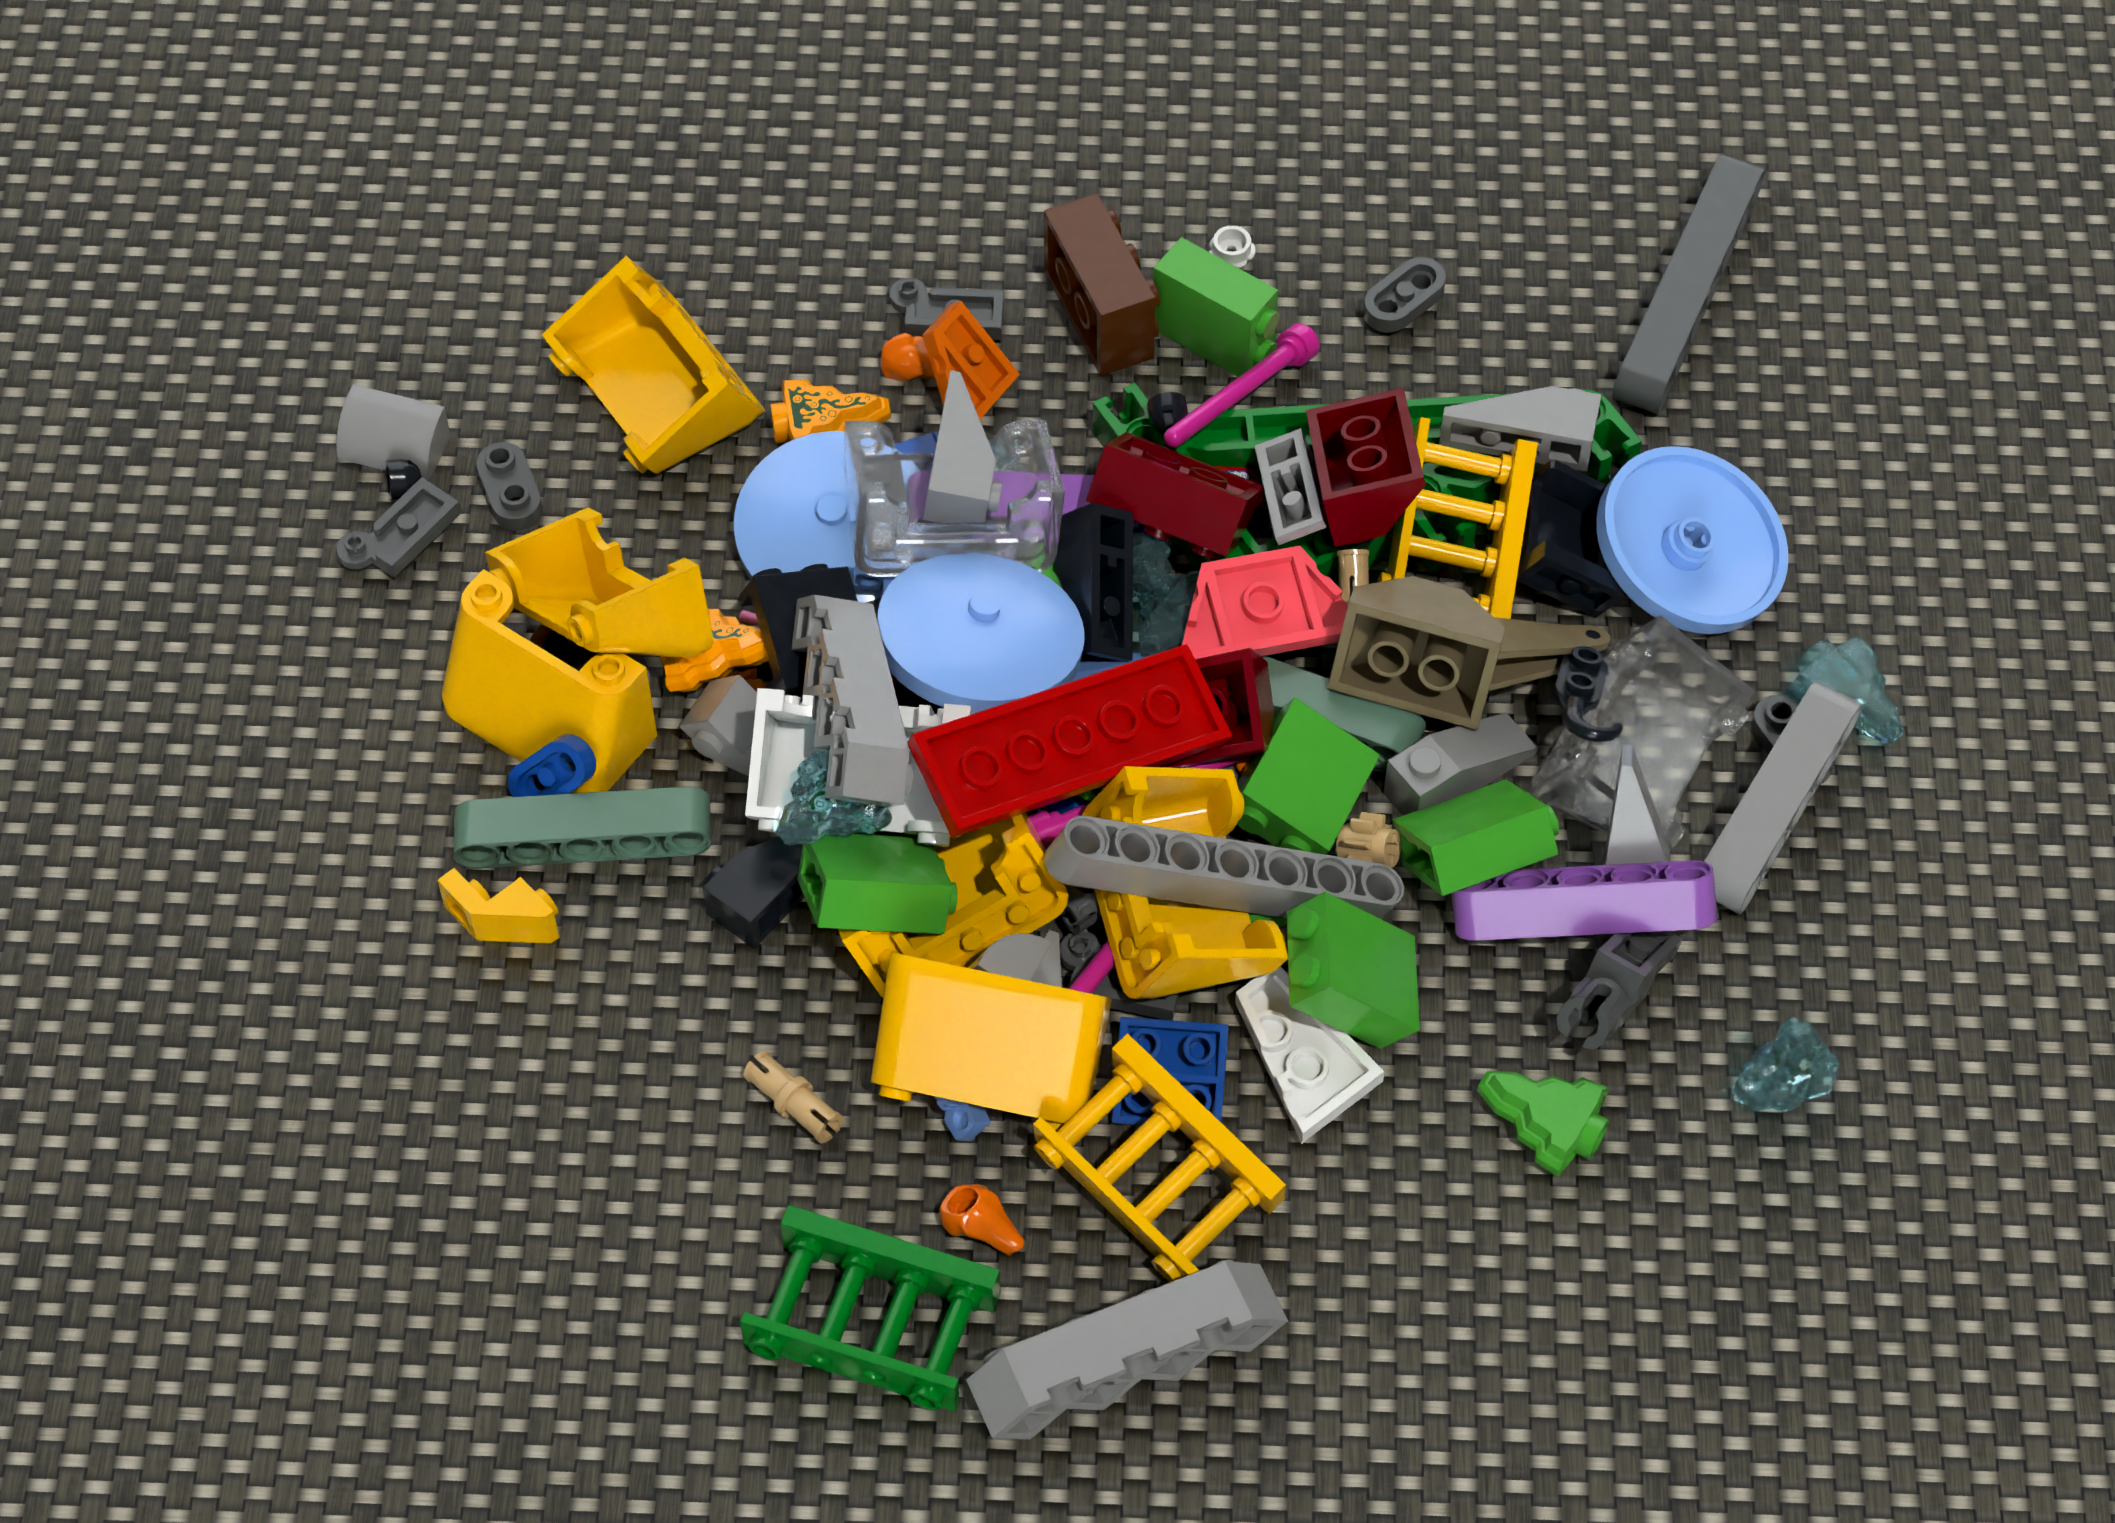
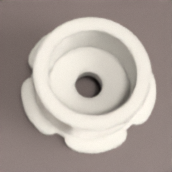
[1209,226,1256,269]

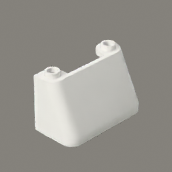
[745,688,975,847]

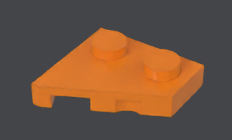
[922,301,1020,419]

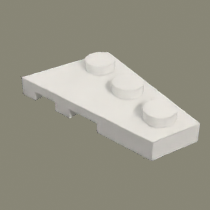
[1235,966,1384,1144]

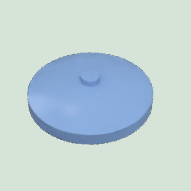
[734,431,934,603]
[1596,446,1789,634]
[877,553,1085,713]

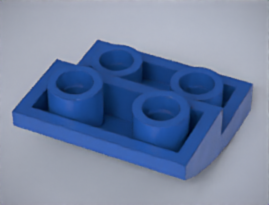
[1112,1017,1229,1129]

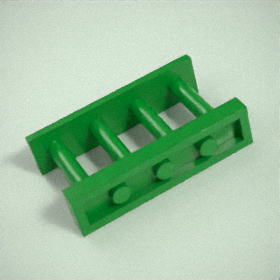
[740,1205,1001,1412]

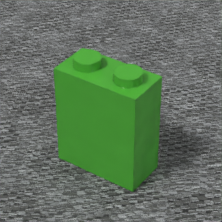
[1153,237,1280,377]
[1237,697,1380,854]
[1392,779,1559,896]
[797,831,957,934]
[1286,892,1420,1049]

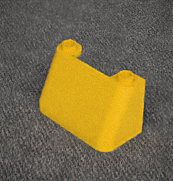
[542,256,765,474]
[485,507,713,658]
[442,569,657,794]
[1082,766,1288,999]
[838,813,1068,998]
[870,952,1112,1131]

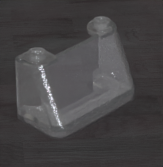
[843,420,1065,577]
[1527,615,1755,850]

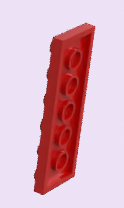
[907,643,1232,838]

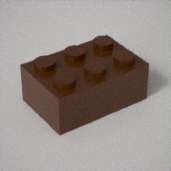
[1044,193,1160,376]

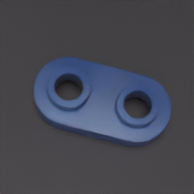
[508,734,596,797]

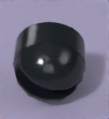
[1147,392,1188,435]
[386,459,422,500]

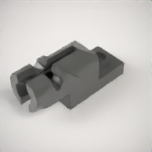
[1557,931,1683,1050]

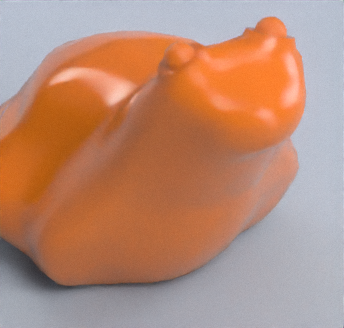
[880,333,935,381]
[939,1184,1024,1256]

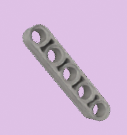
[1704,680,1863,914]

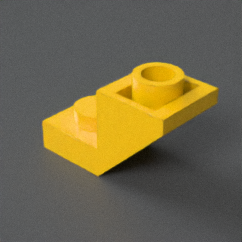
[437,868,559,944]

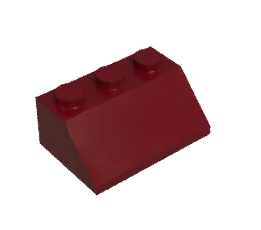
[1306,387,1425,547]
[1085,432,1264,559]
[1160,648,1274,768]

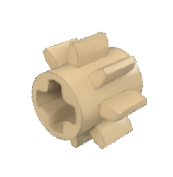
[1336,812,1401,868]

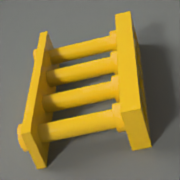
[1377,417,1538,619]
[1033,1033,1286,1283]

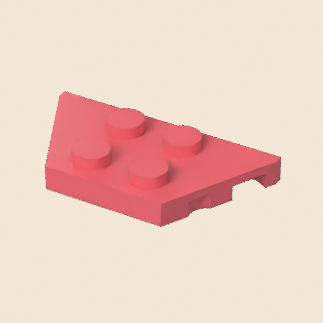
[1182,546,1348,659]

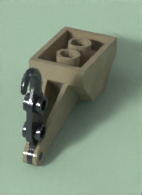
[1327,576,1623,742]

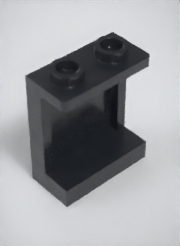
[1517,460,1627,618]
[739,564,858,702]

